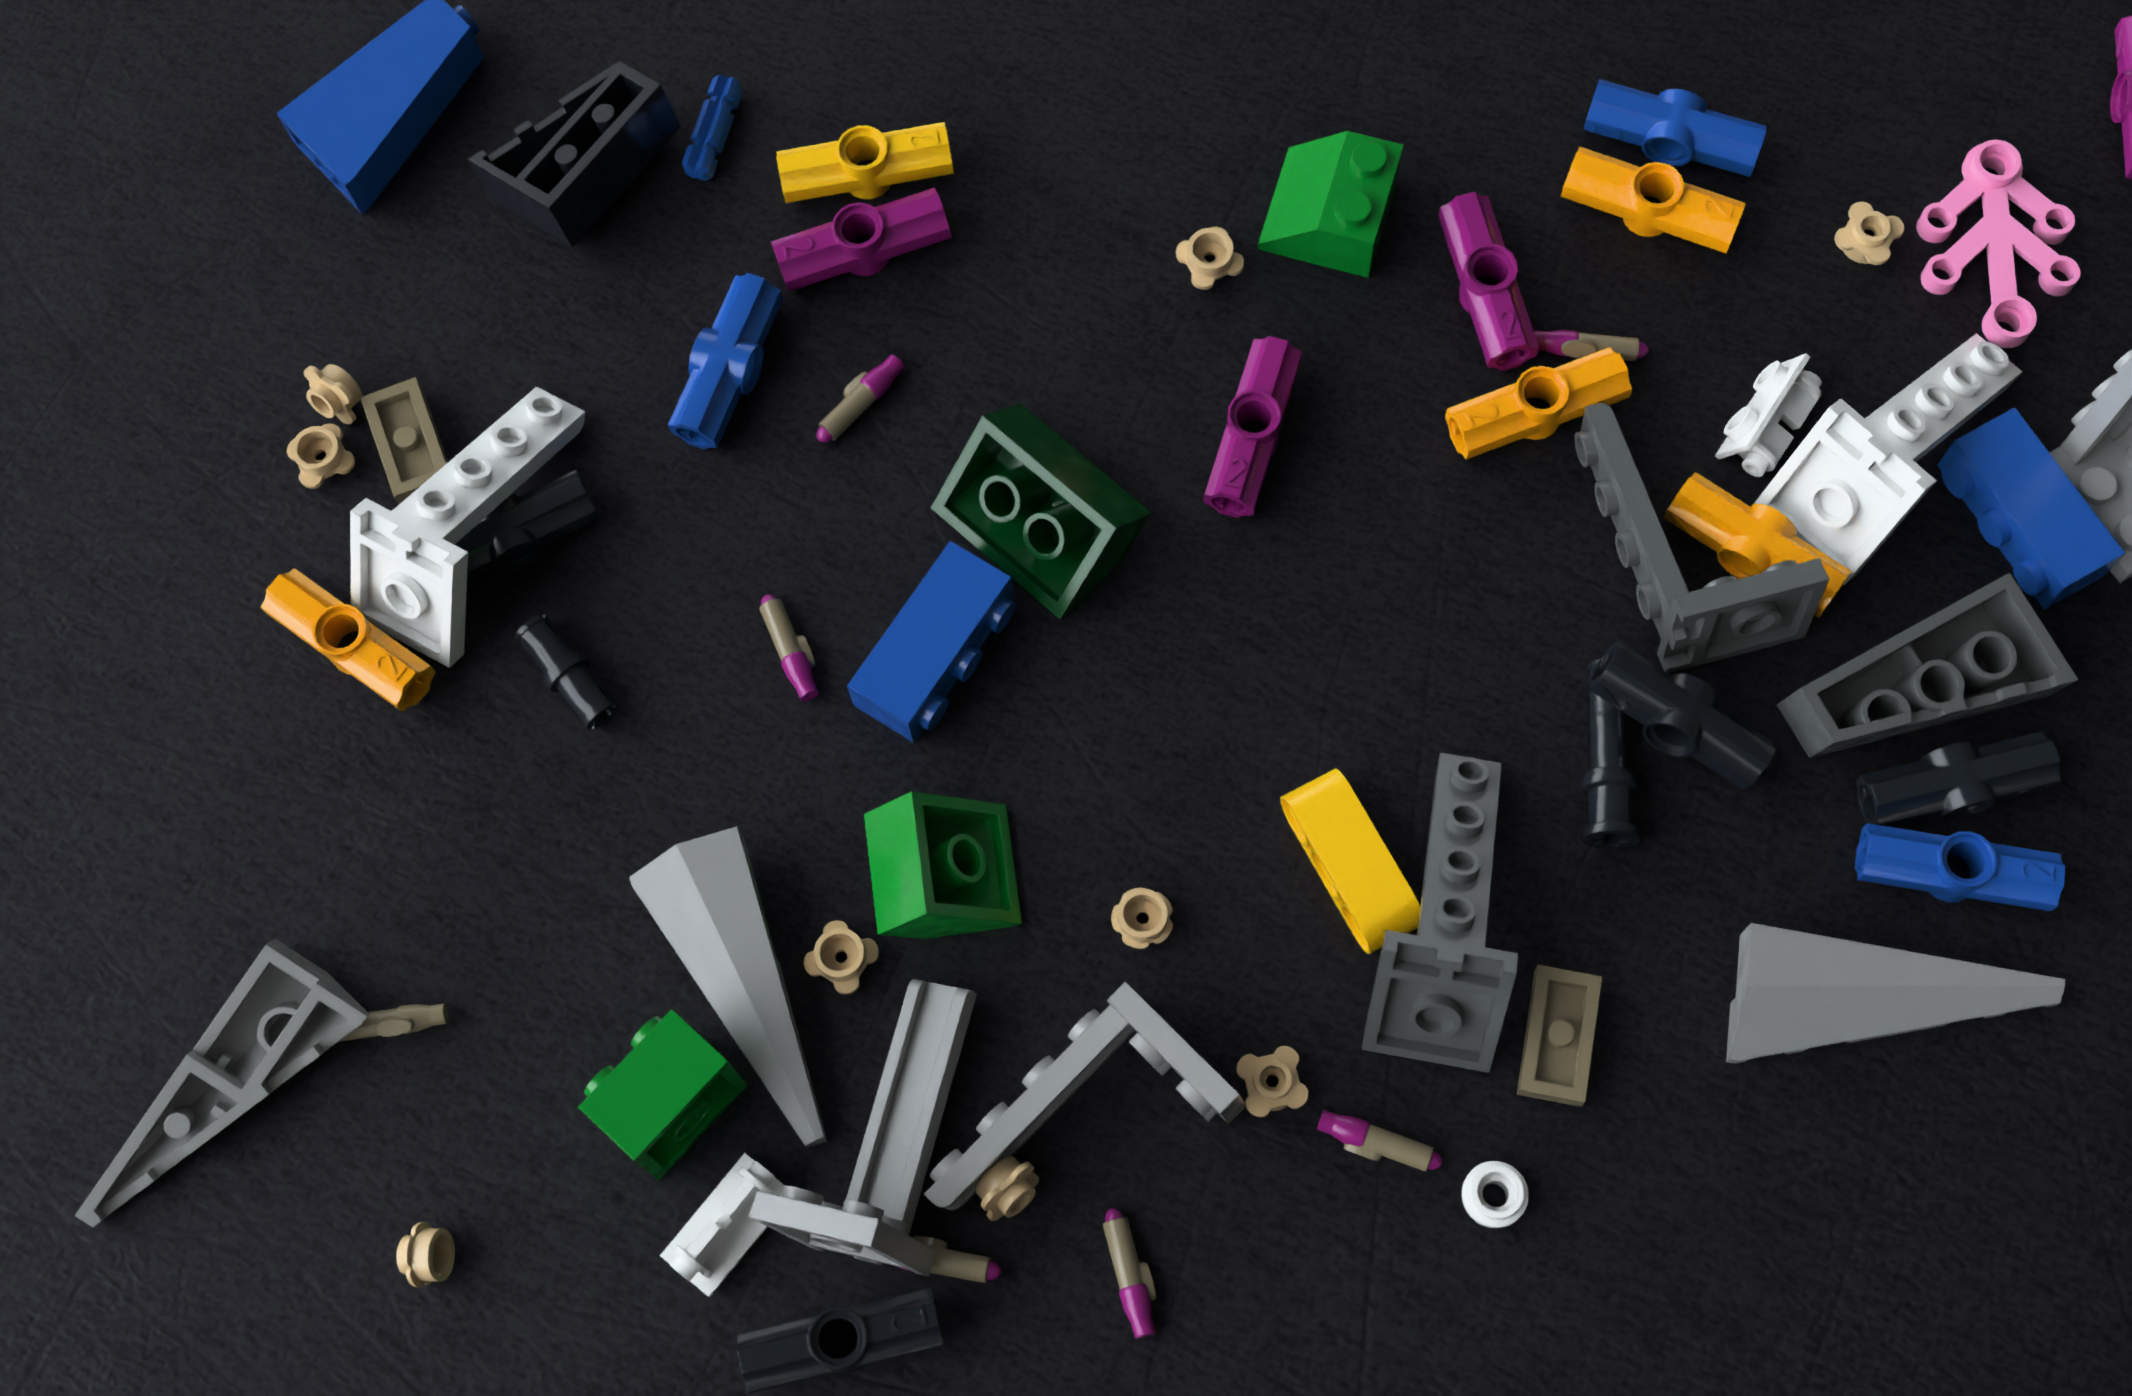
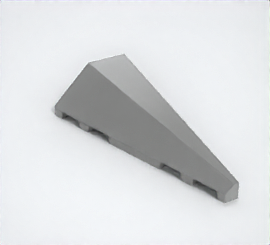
[629,826,827,1148]
[1726,923,2065,1063]
[75,939,369,1227]

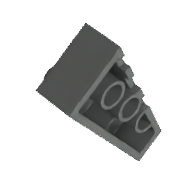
[1777,572,2078,758]

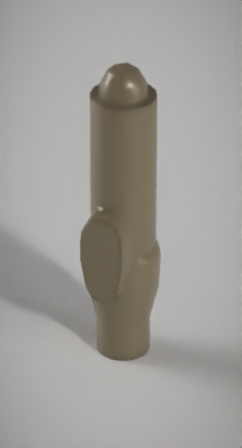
[338,1003,449,1042]

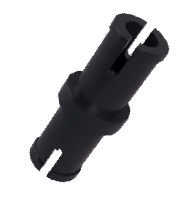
[515,614,619,730]

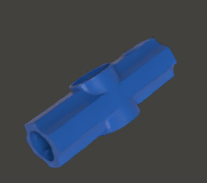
[1583,79,1767,177]
[668,273,783,450]
[1855,823,2065,912]

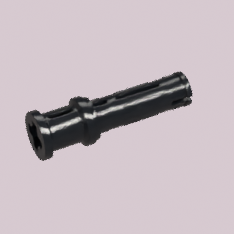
[1582,659,1641,849]

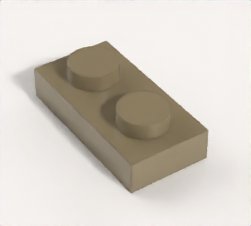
[360,377,448,504]
[1517,965,1602,1107]

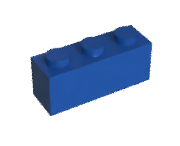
[1937,407,2125,610]
[847,541,1016,743]

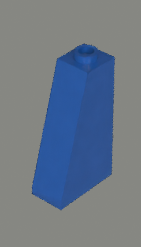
[276,0,484,214]

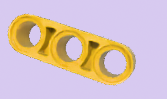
[1280,768,1420,954]

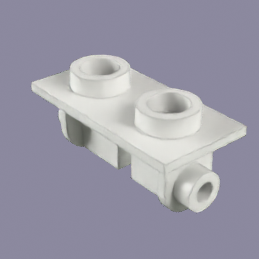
[1715,354,1822,477]
[660,1153,785,1297]

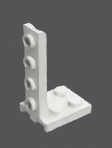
[1754,333,2022,585]
[350,387,585,668]

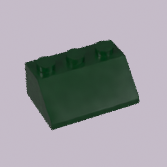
[931,403,1151,619]

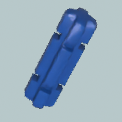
[682,74,743,181]

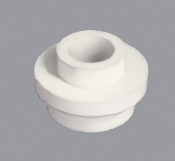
[1462,1161,1529,1228]

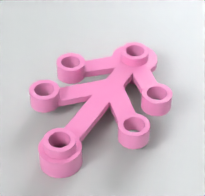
[1916,140,2081,348]

